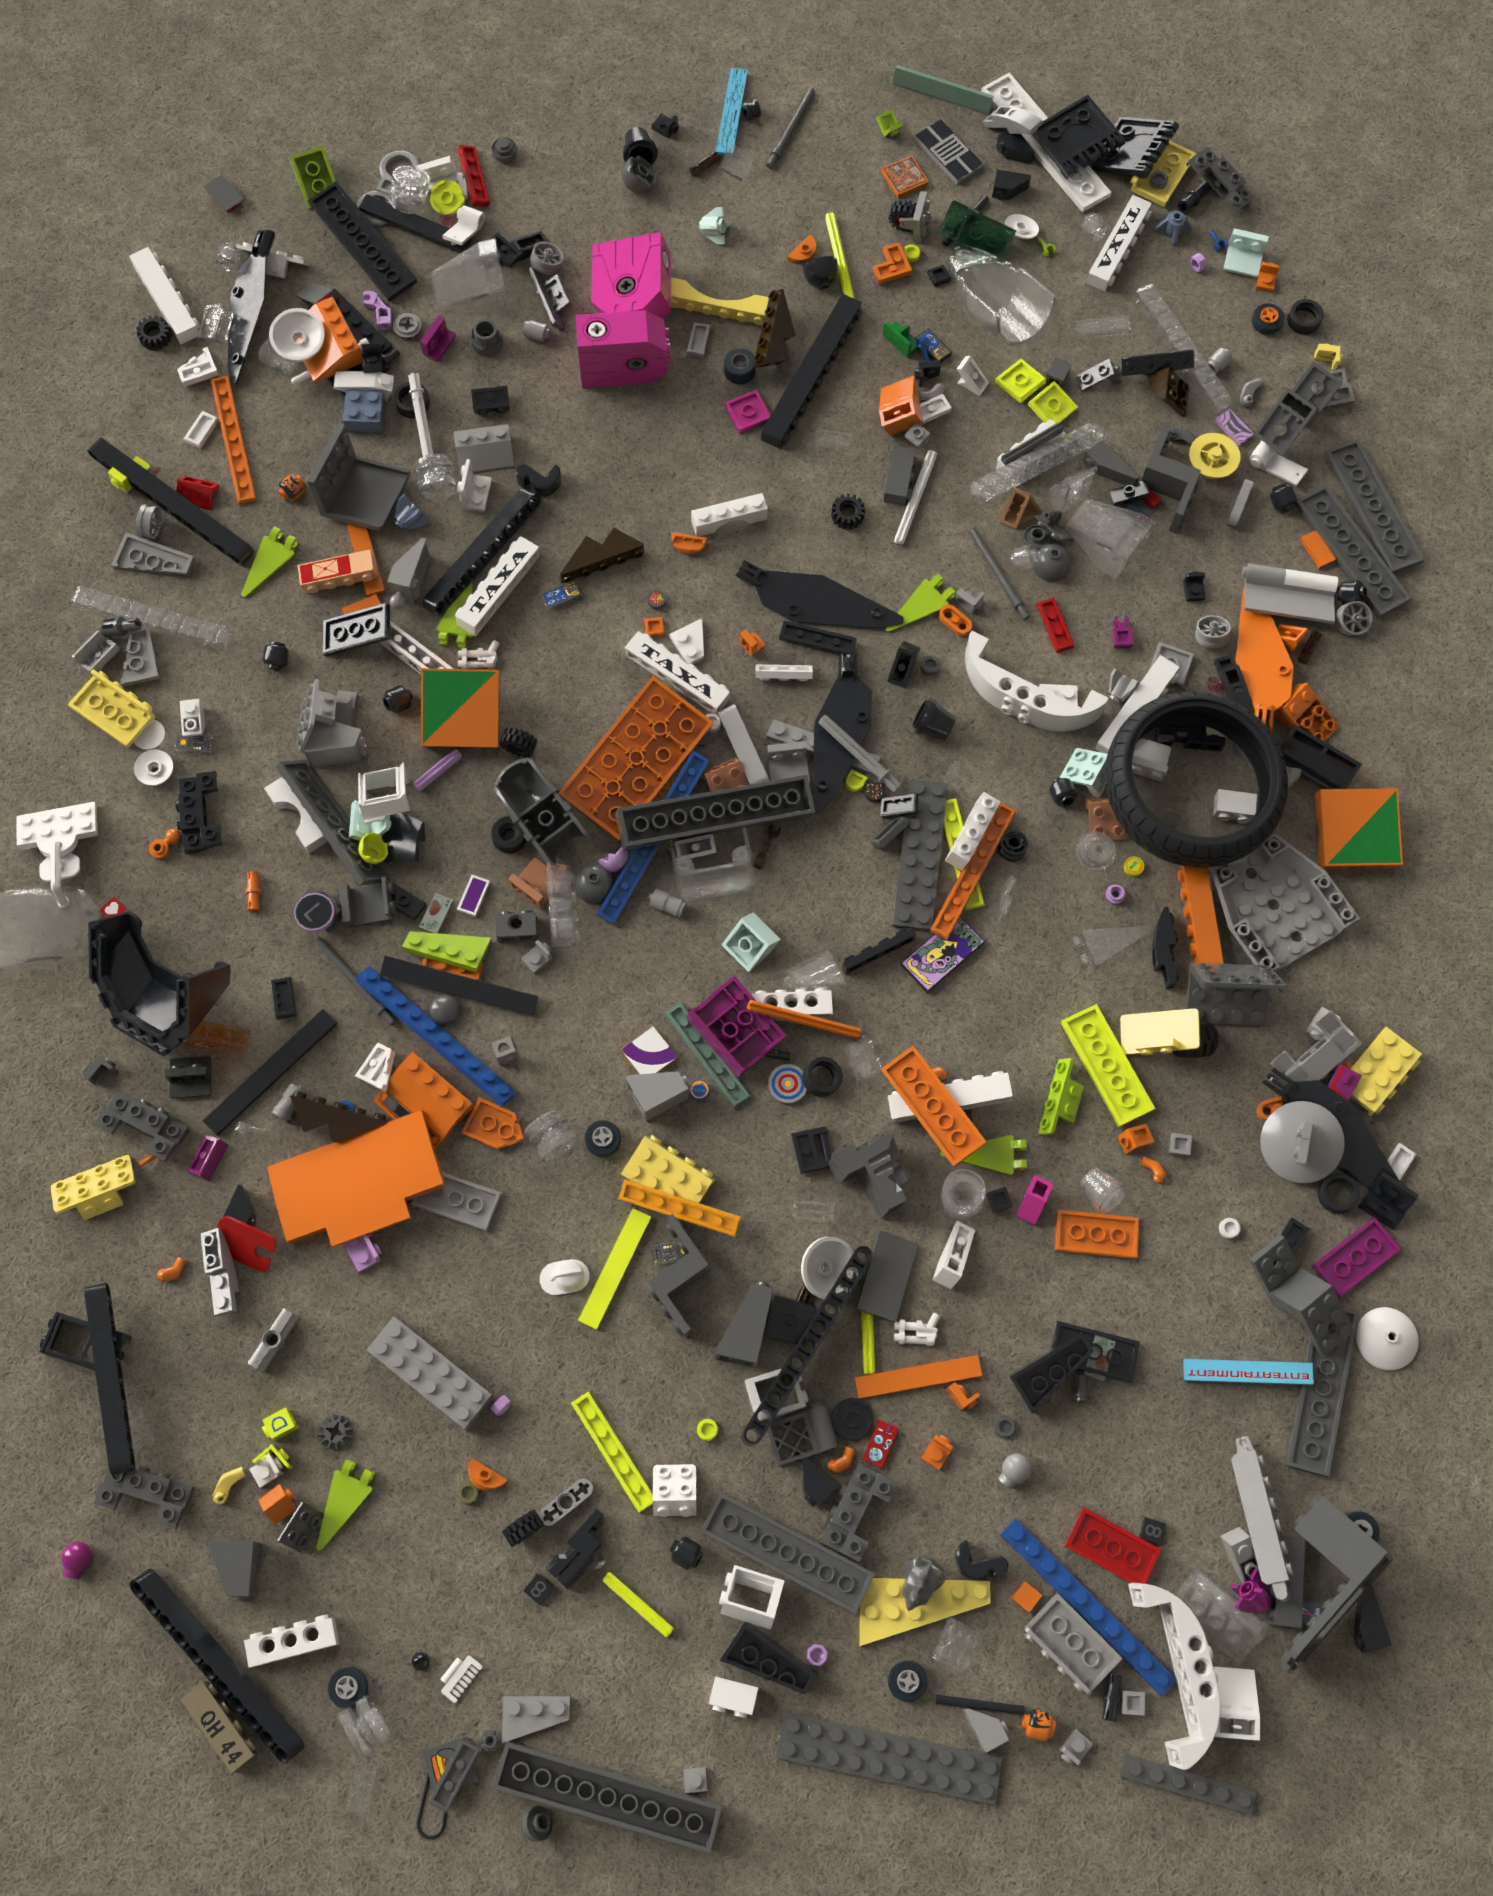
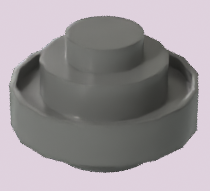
[491,137,517,162]
[1023,525,1051,551]
[522,1806,553,1842]

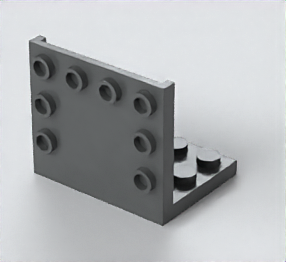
[307,424,411,532]
[1186,963,1287,1025]

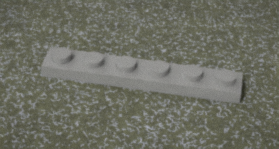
[766,719,881,776]

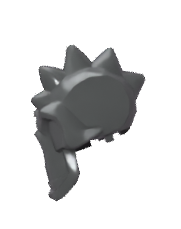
[902,1556,946,1611]

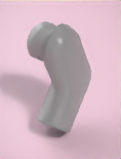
[920,383,945,401]

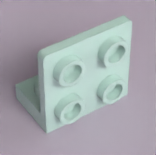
[1223,228,1269,278]
[1060,748,1107,798]
[349,795,391,841]

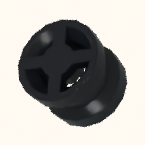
[741,99,761,121]

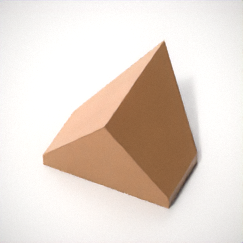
[999,487,1042,529]

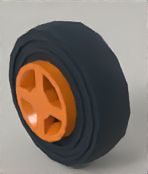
[1252,303,1285,335]

